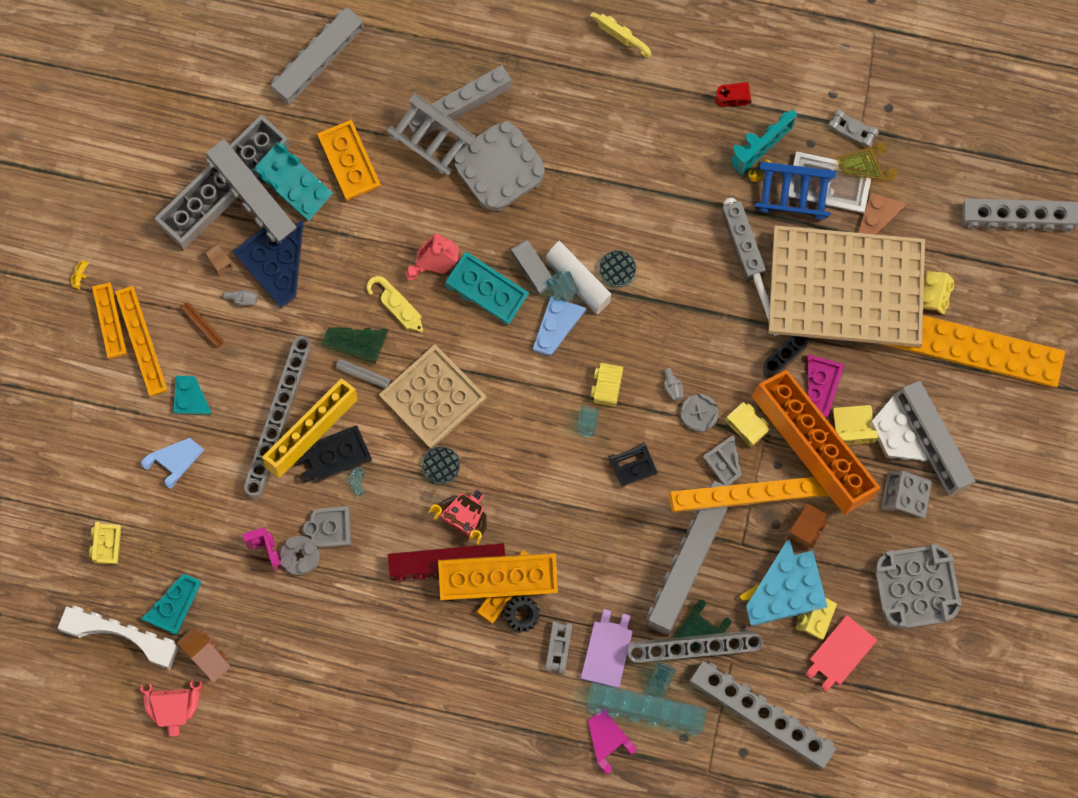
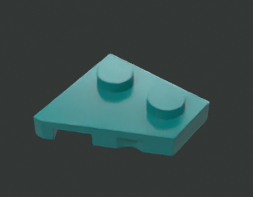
[174,375,211,415]

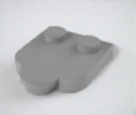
[302,506,351,548]

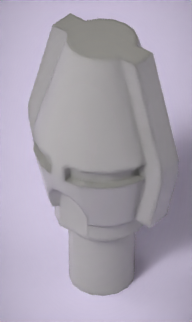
[224,290,258,306]
[664,368,683,401]

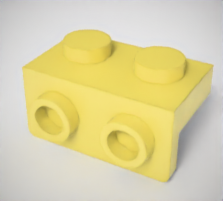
[923,271,954,315]
[89,522,121,565]
[795,597,837,640]

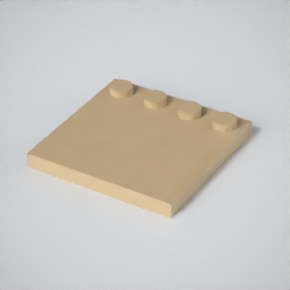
[379,344,487,450]

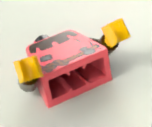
[428,489,487,545]

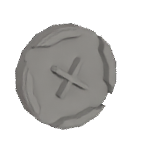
[681,394,719,432]

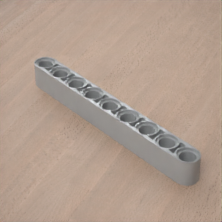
[244,336,312,500]

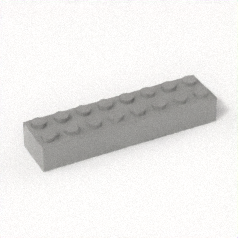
[154,114,290,250]
[646,481,729,637]

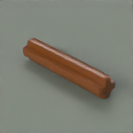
[181,302,224,348]

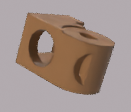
[205,244,233,276]

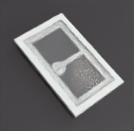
[788,151,871,213]

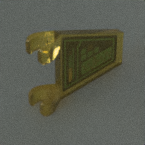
[837,142,897,181]

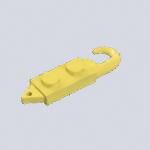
[590,12,651,58]
[366,276,423,333]

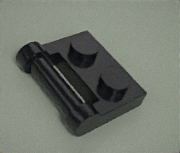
[609,442,658,488]

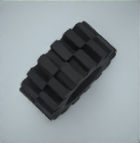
[503,596,541,632]

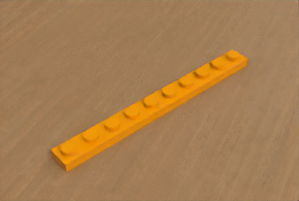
[668,477,829,513]

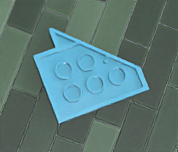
[746,540,828,627]

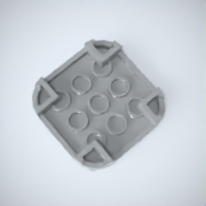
[455,121,545,212]
[875,544,961,629]

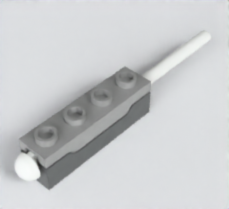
[722,198,779,336]

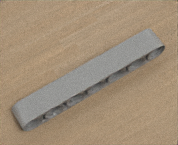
[626,630,763,662]

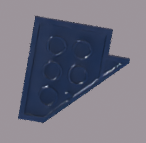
[233,220,304,309]

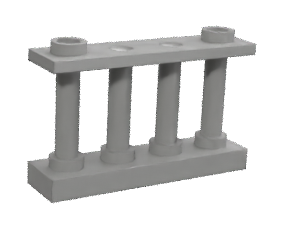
[387,92,476,175]

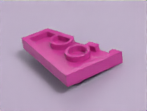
[808,354,845,419]

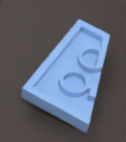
[533,297,587,356]

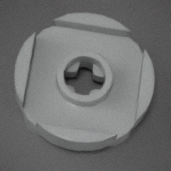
[280,536,320,575]

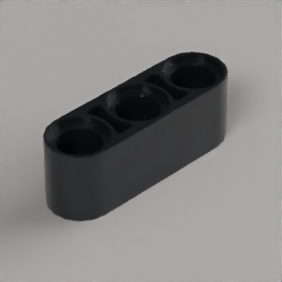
[762,336,809,378]

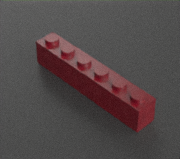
[388,543,505,583]

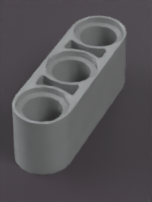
[510,240,555,294]

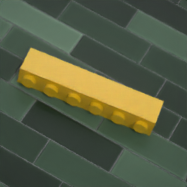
[262,378,358,478]

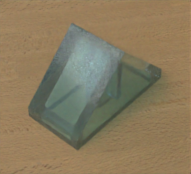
[645,661,676,700]

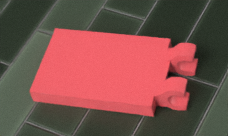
[805,615,877,692]

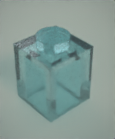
[545,271,579,302]
[577,406,600,437]

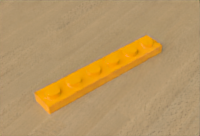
[115,286,168,398]

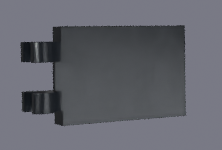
[295,425,372,483]

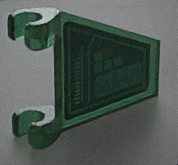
[673,599,732,650]

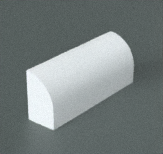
[545,241,611,315]

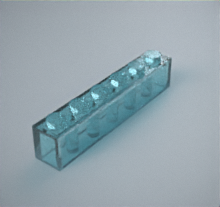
[586,682,708,736]

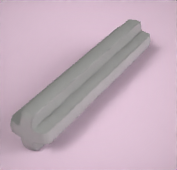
[336,359,390,389]

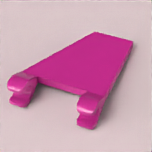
[588,709,636,774]

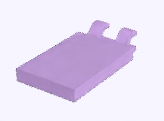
[581,609,633,689]

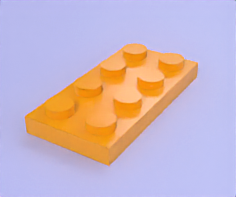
[317,119,381,201]

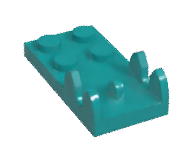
[731,109,798,176]
[252,142,333,221]
[444,251,529,325]

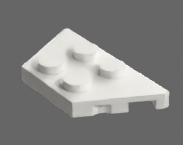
[870,394,928,462]

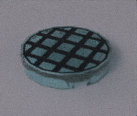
[599,250,636,288]
[422,446,460,485]

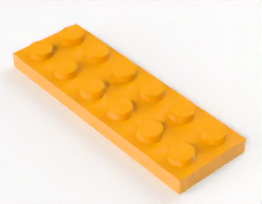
[438,553,558,600]

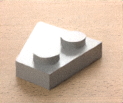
[703,435,742,486]

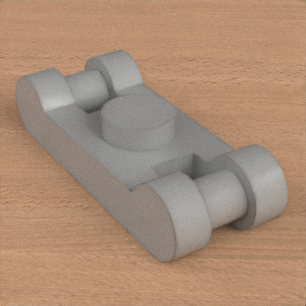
[827,110,879,149]
[545,621,573,674]

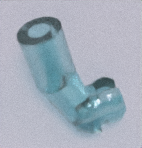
[349,467,365,497]

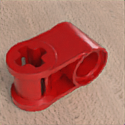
[715,82,752,107]

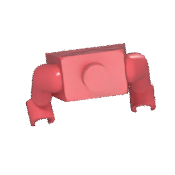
[405,233,461,280]
[140,680,202,736]

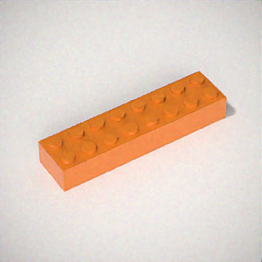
[751,370,881,515]

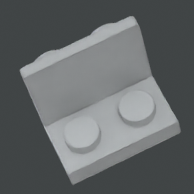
[881,470,932,518]

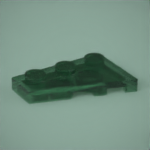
[322,327,389,364]

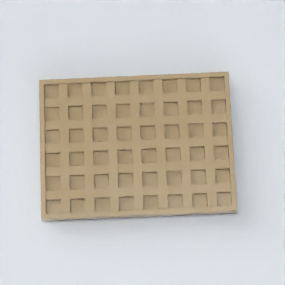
[768,225,925,347]

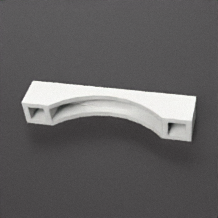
[58,605,179,670]

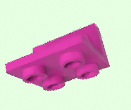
[242,527,281,572]

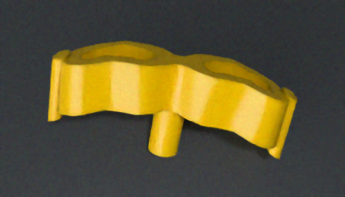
[71,260,89,290]

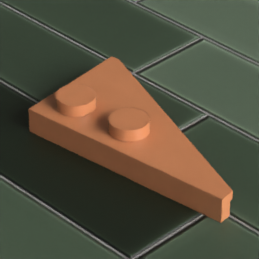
[858,193,906,235]

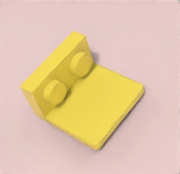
[833,405,878,445]

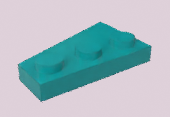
[141,573,202,635]

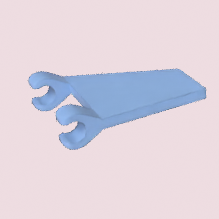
[141,438,204,489]

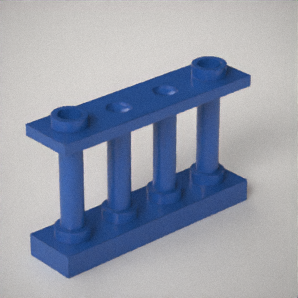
[754,161,836,220]

